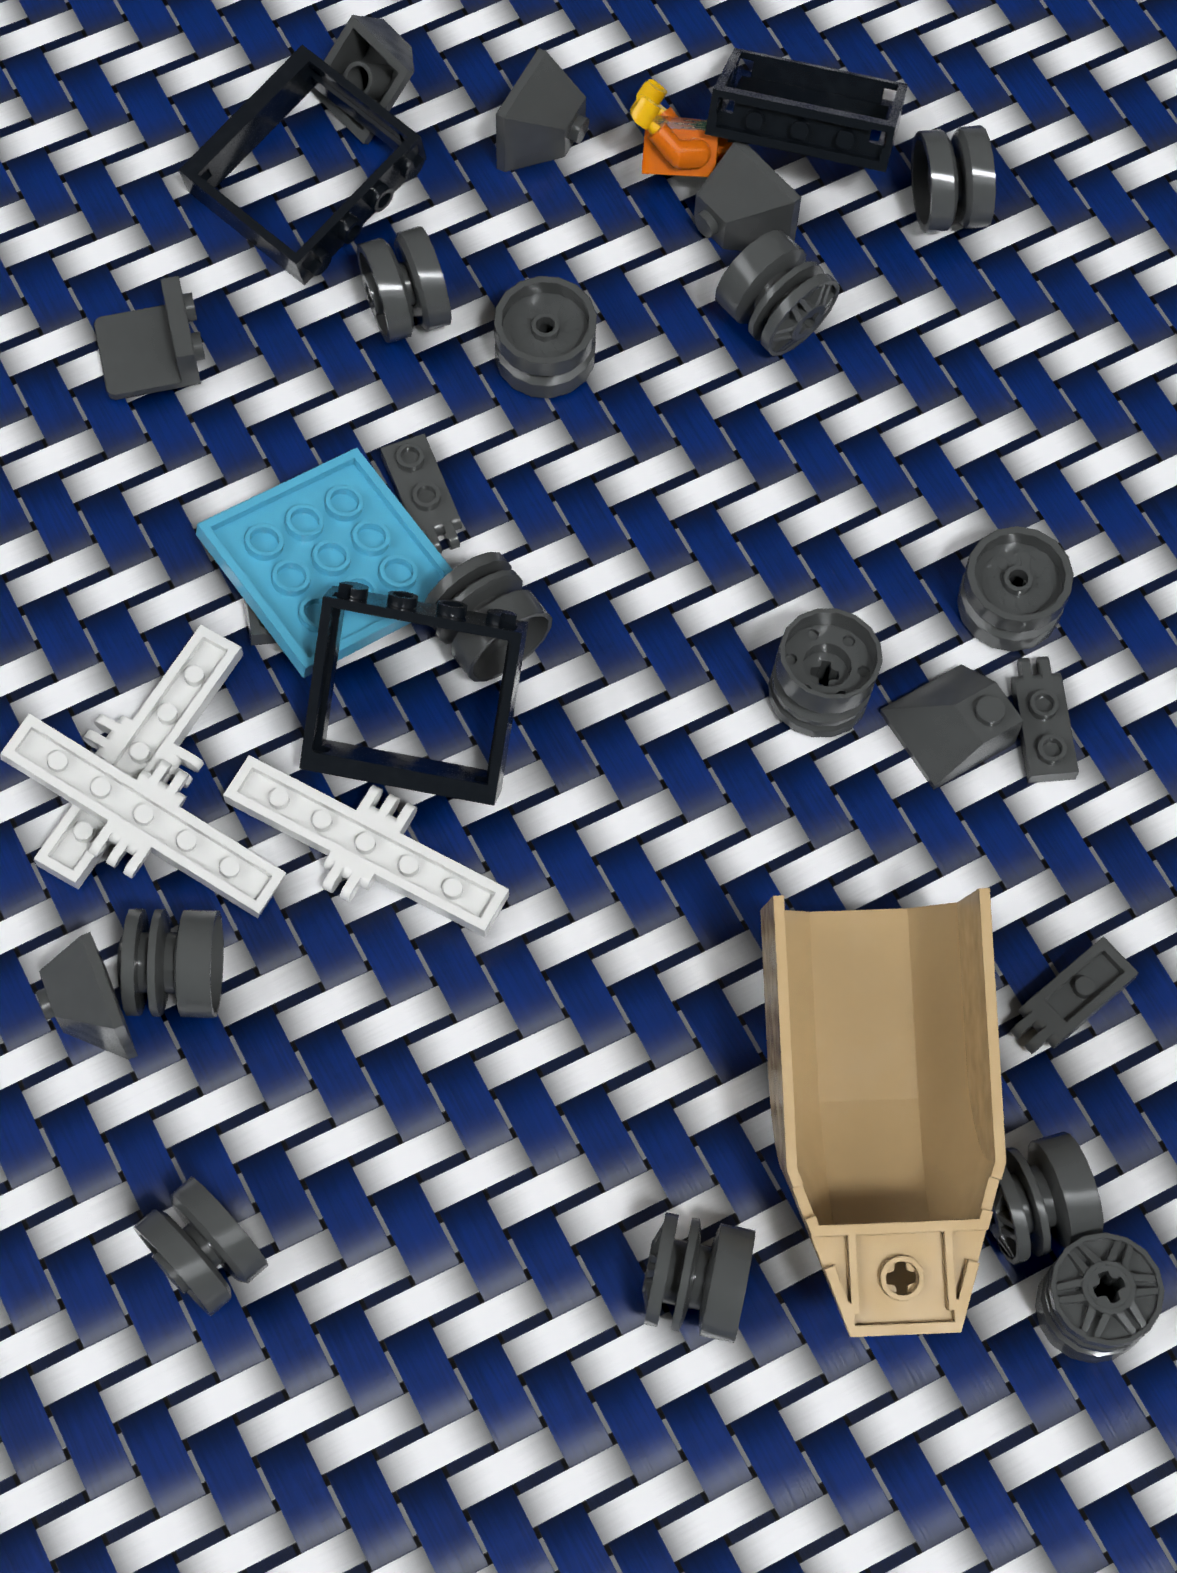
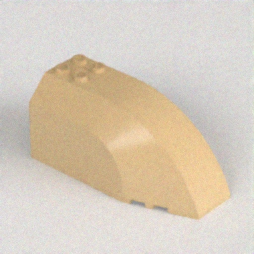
[760,888,1006,1337]

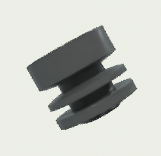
[715,230,840,356]
[425,552,553,682]
[768,608,883,737]
[117,908,224,1018]
[989,1131,1104,1265]
[642,1212,755,1343]
[1035,1232,1165,1363]

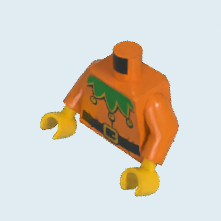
[630,79,735,177]

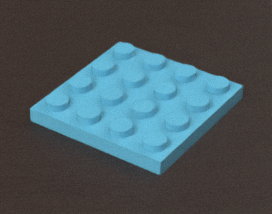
[196,448,453,678]

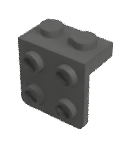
[94,276,205,400]

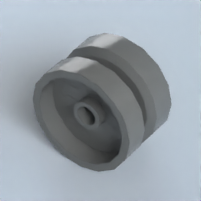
[911,125,996,233]
[357,226,452,343]
[494,276,597,398]
[957,526,1074,652]
[133,1177,268,1316]

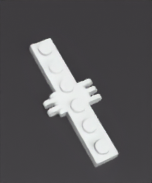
[34,625,243,890]
[0,714,286,918]
[223,755,509,937]

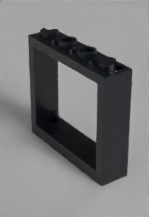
[179,45,427,286]
[705,48,908,172]
[299,581,529,806]

